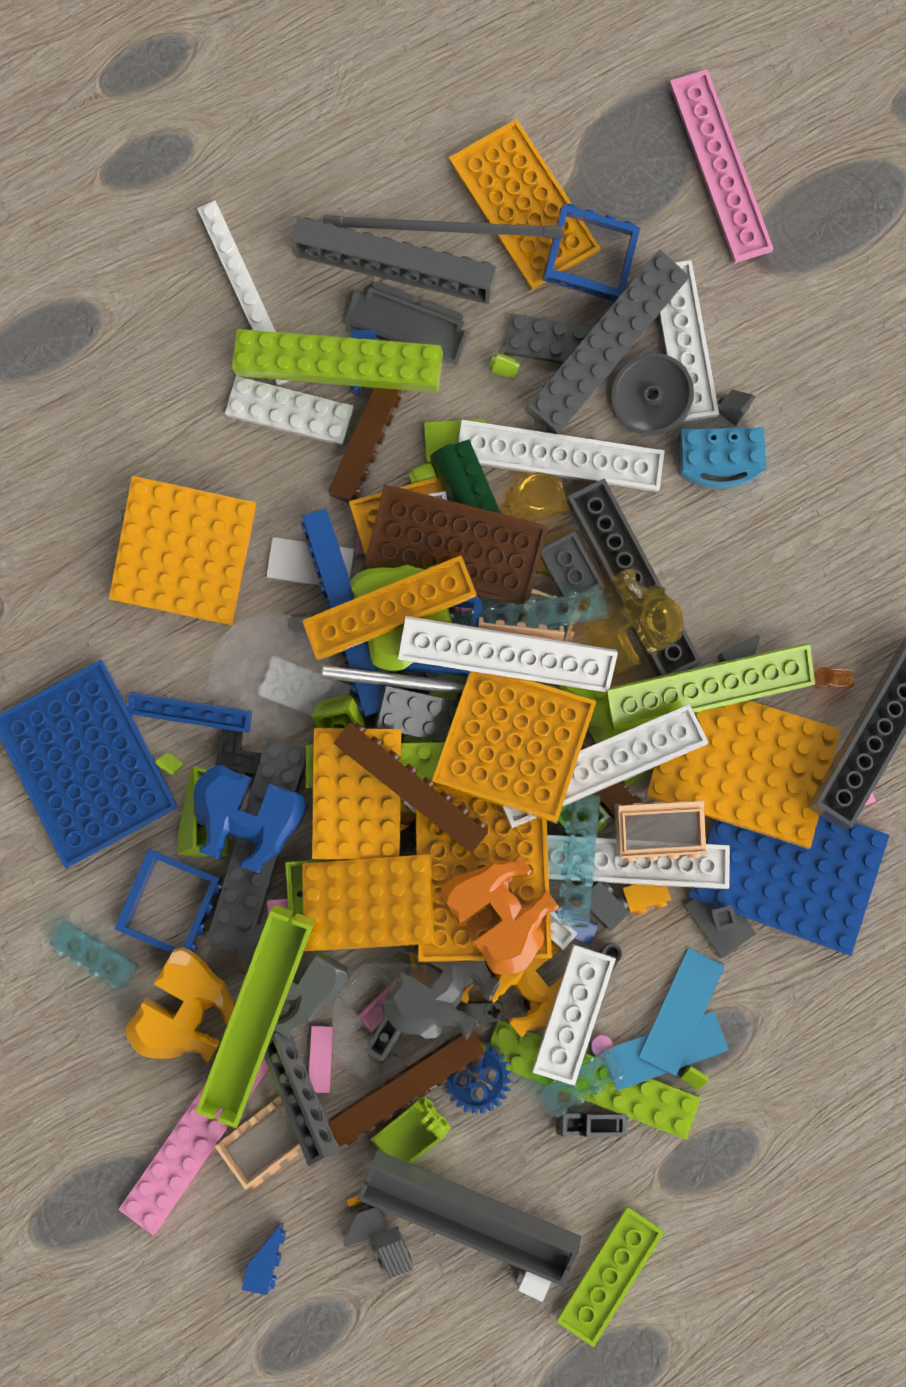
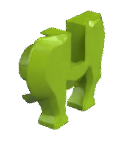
[350,565,452,671]

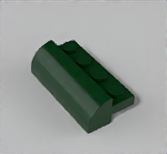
[430,439,501,514]

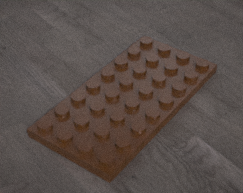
[364,484,548,607]

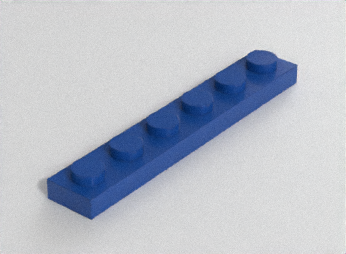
[128,692,252,733]

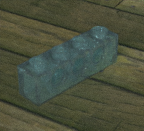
[49,921,140,990]
[537,1047,626,1118]

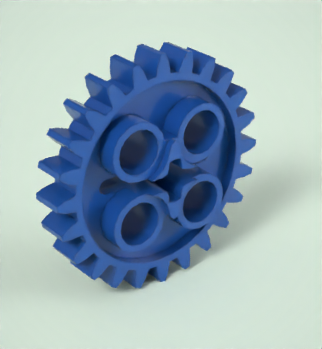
[444,1043,513,1114]

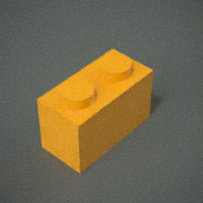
[620,884,671,915]

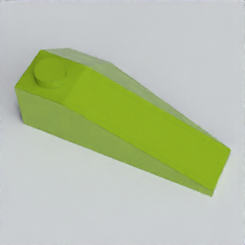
[178,766,228,857]

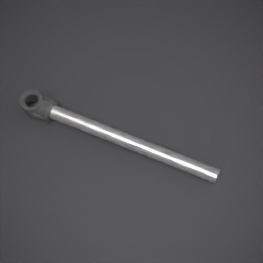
[321,666,466,694]

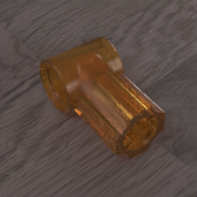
[812,667,855,689]

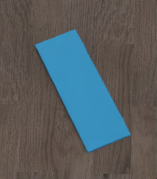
[639,948,725,1076]
[602,1011,729,1091]

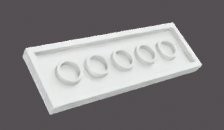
[225,376,354,446]
[532,944,616,1086]

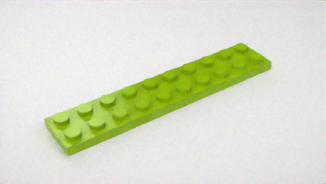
[606,643,815,731]
[489,1020,701,1140]

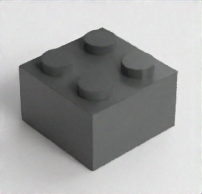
[578,881,630,931]

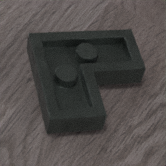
[215,729,261,774]

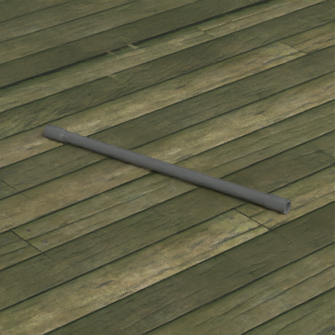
[323,215,564,239]

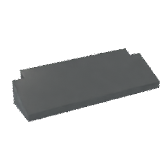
[344,282,470,365]

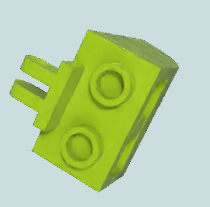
[370,1096,451,1164]

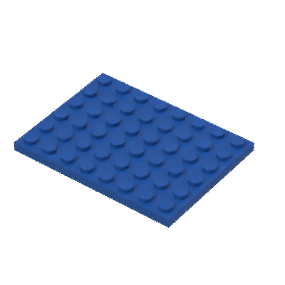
[0,659,179,868]
[688,815,890,956]

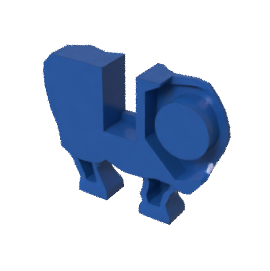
[194,765,307,873]

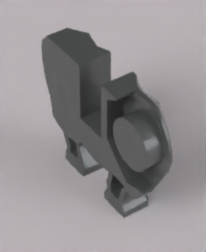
[234,923,350,1038]
[383,948,501,1040]

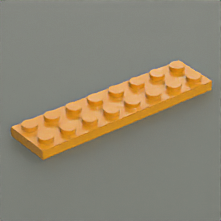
[302,555,477,661]

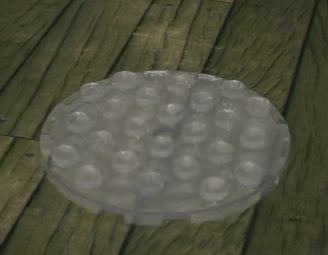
[209,613,334,739]

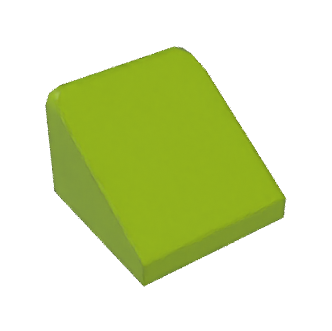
[155,753,184,776]
[680,1065,709,1089]

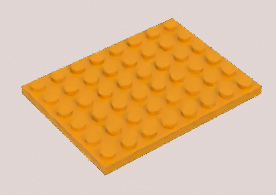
[645,700,841,849]
[416,786,552,962]

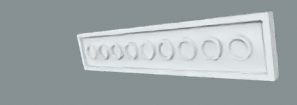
[458,420,665,492]
[398,616,618,692]
[501,704,708,829]
[547,835,730,889]

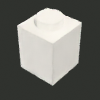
[516,1269,551,1302]

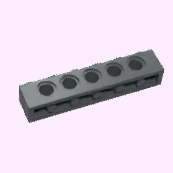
[264,1033,340,1167]

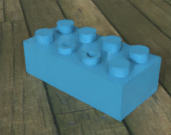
[678,427,766,489]

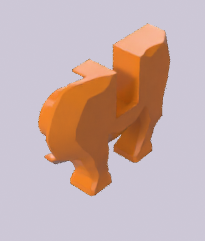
[440,855,559,975]

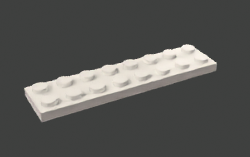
[659,260,719,422]

